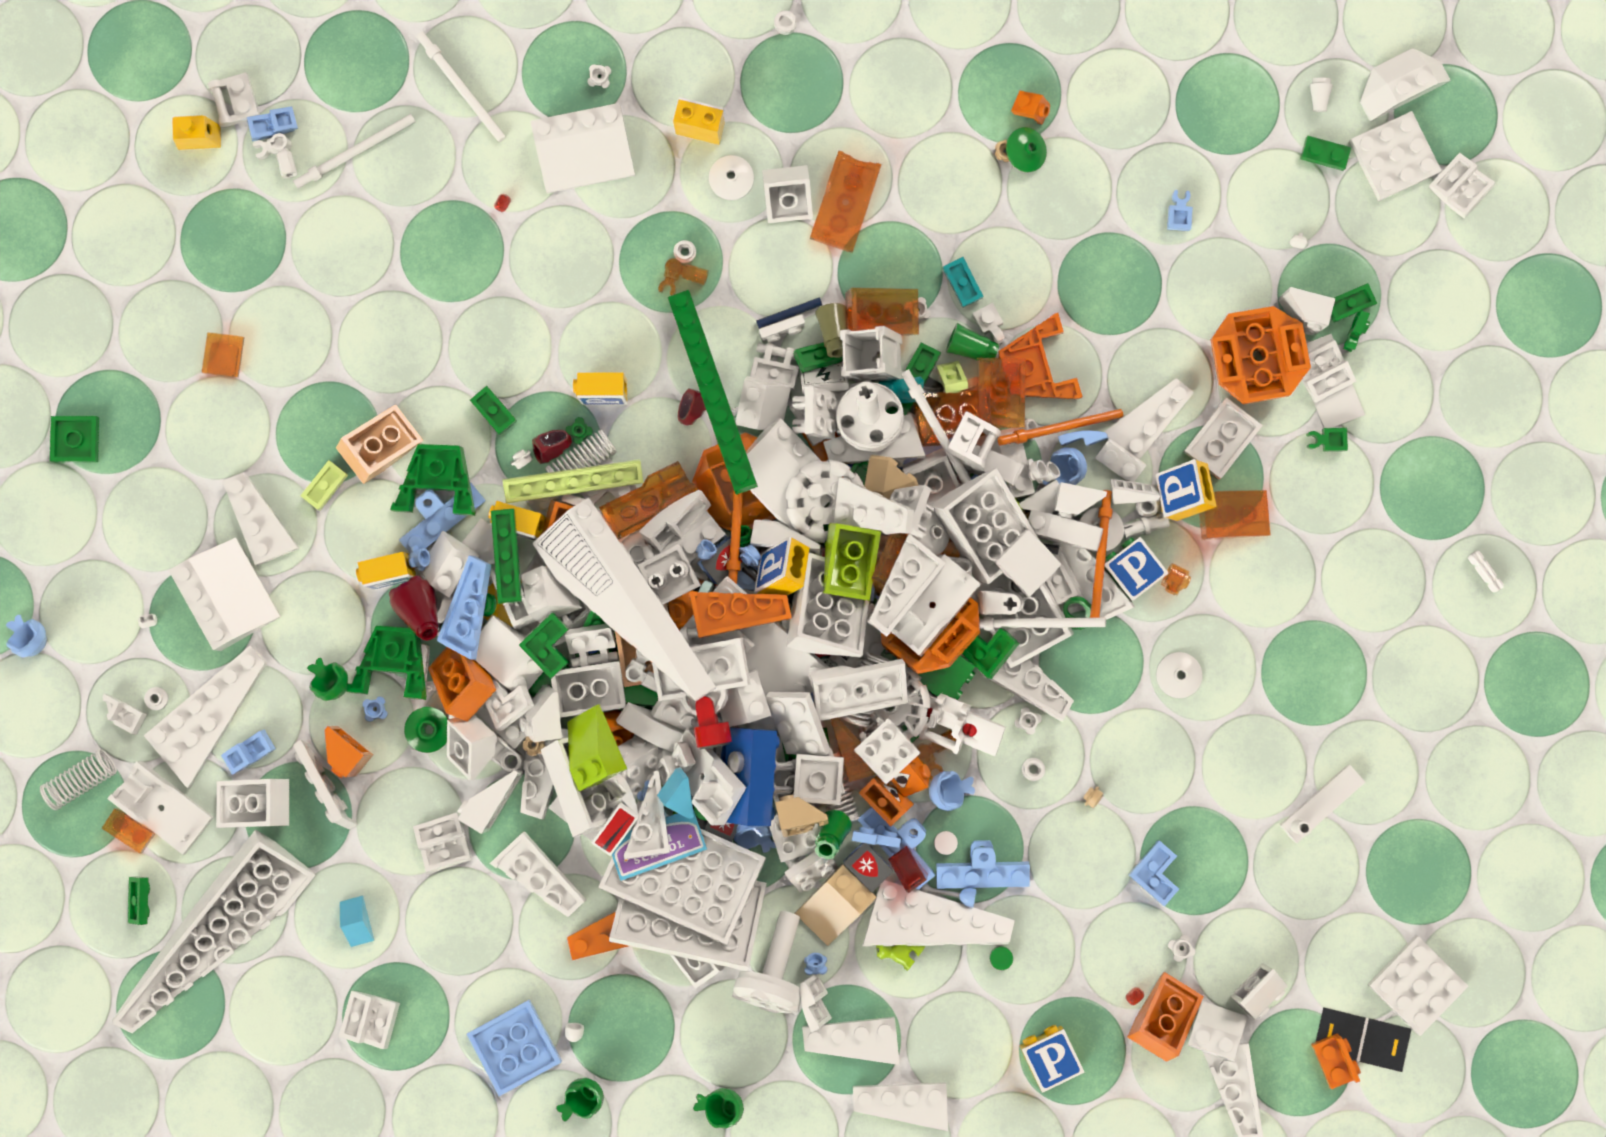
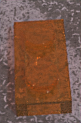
[101,808,155,853]

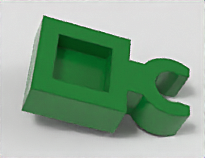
[1343,310,1370,352]
[1306,428,1348,452]

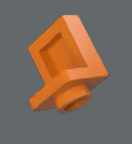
[1011,91,1050,125]

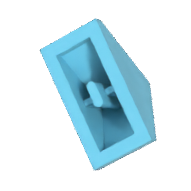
[657,767,694,819]
[340,896,374,947]

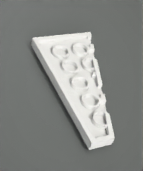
[144,646,267,788]
[863,880,1015,946]

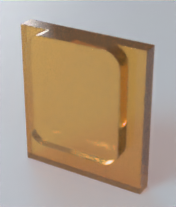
[202,332,245,378]

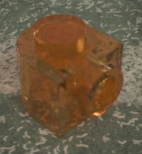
[1160,563,1191,596]

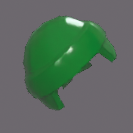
[307,658,348,701]
[556,1078,604,1122]
[693,1088,744,1128]

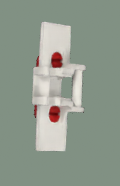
[907,687,1006,756]

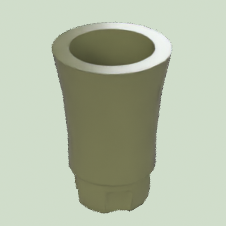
[815,303,847,358]

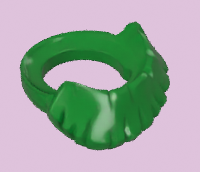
[1063,596,1091,630]

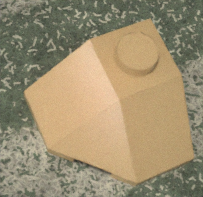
[864,455,919,500]
[775,795,829,837]

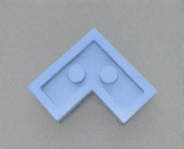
[852,826,901,848]
[1128,840,1179,907]

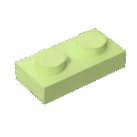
[937,361,968,393]
[300,460,348,511]

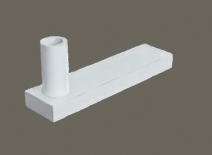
[1280,765,1365,843]

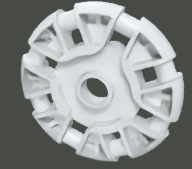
[785,459,864,543]
[858,666,930,741]

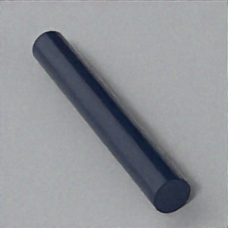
[756,297,823,329]

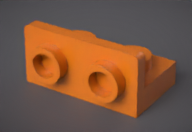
[1311,1034,1361,1089]

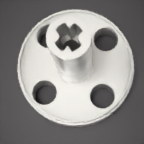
[836,382,904,452]
[732,911,801,1014]

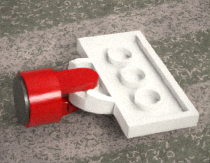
[652,638,751,750]

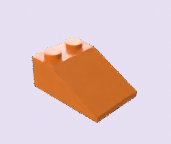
[428,647,496,722]
[1127,972,1204,1062]

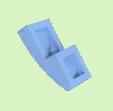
[247,106,298,141]
[1058,430,1109,447]
[221,729,276,775]

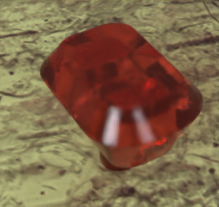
[494,194,511,212]
[1126,987,1144,1005]

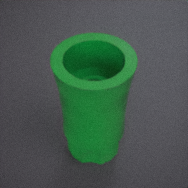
[946,323,999,365]
[815,810,852,860]

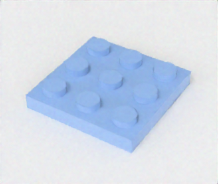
[467,999,562,1096]

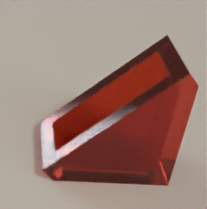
[888,846,928,893]

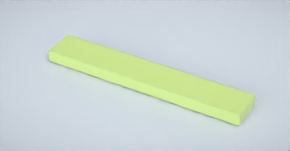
[502,459,643,503]

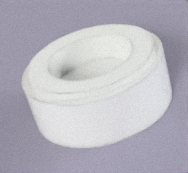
[774,10,797,35]
[934,831,958,855]

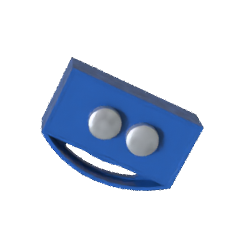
[720,728,795,826]

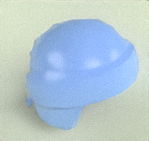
[1043,447,1087,485]
[6,615,47,658]
[929,771,975,811]
[734,825,776,853]

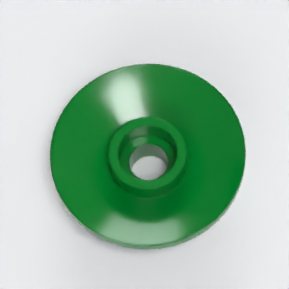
[1006,127,1047,173]
[404,707,448,753]

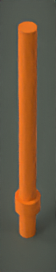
[997,409,1123,446]
[1090,490,1113,618]
[726,491,743,584]

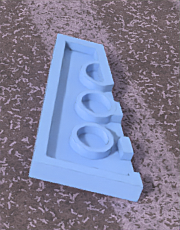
[437,555,491,660]

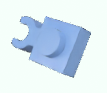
[1167,190,1193,231]

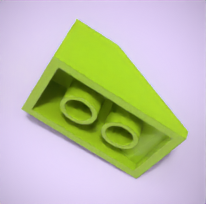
[823,523,881,601]
[567,704,627,791]

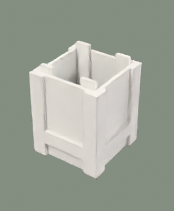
[840,326,903,383]

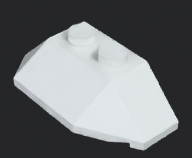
[1360,48,1451,121]

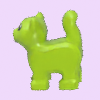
[876,945,925,971]

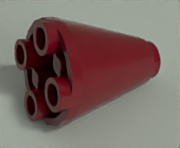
[389,576,438,641]

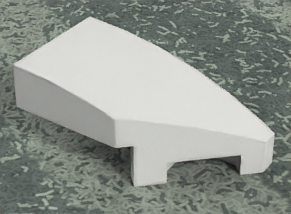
[103,694,147,735]

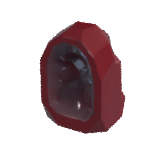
[678,388,706,426]
[532,430,572,464]

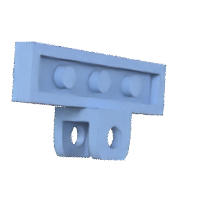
[399,482,486,553]
[858,807,936,890]
[936,840,1030,889]

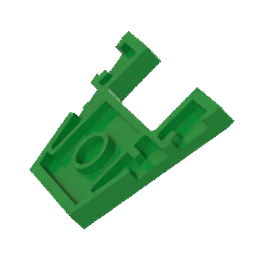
[390,444,476,516]
[346,626,427,700]

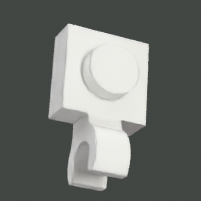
[972,303,1005,344]

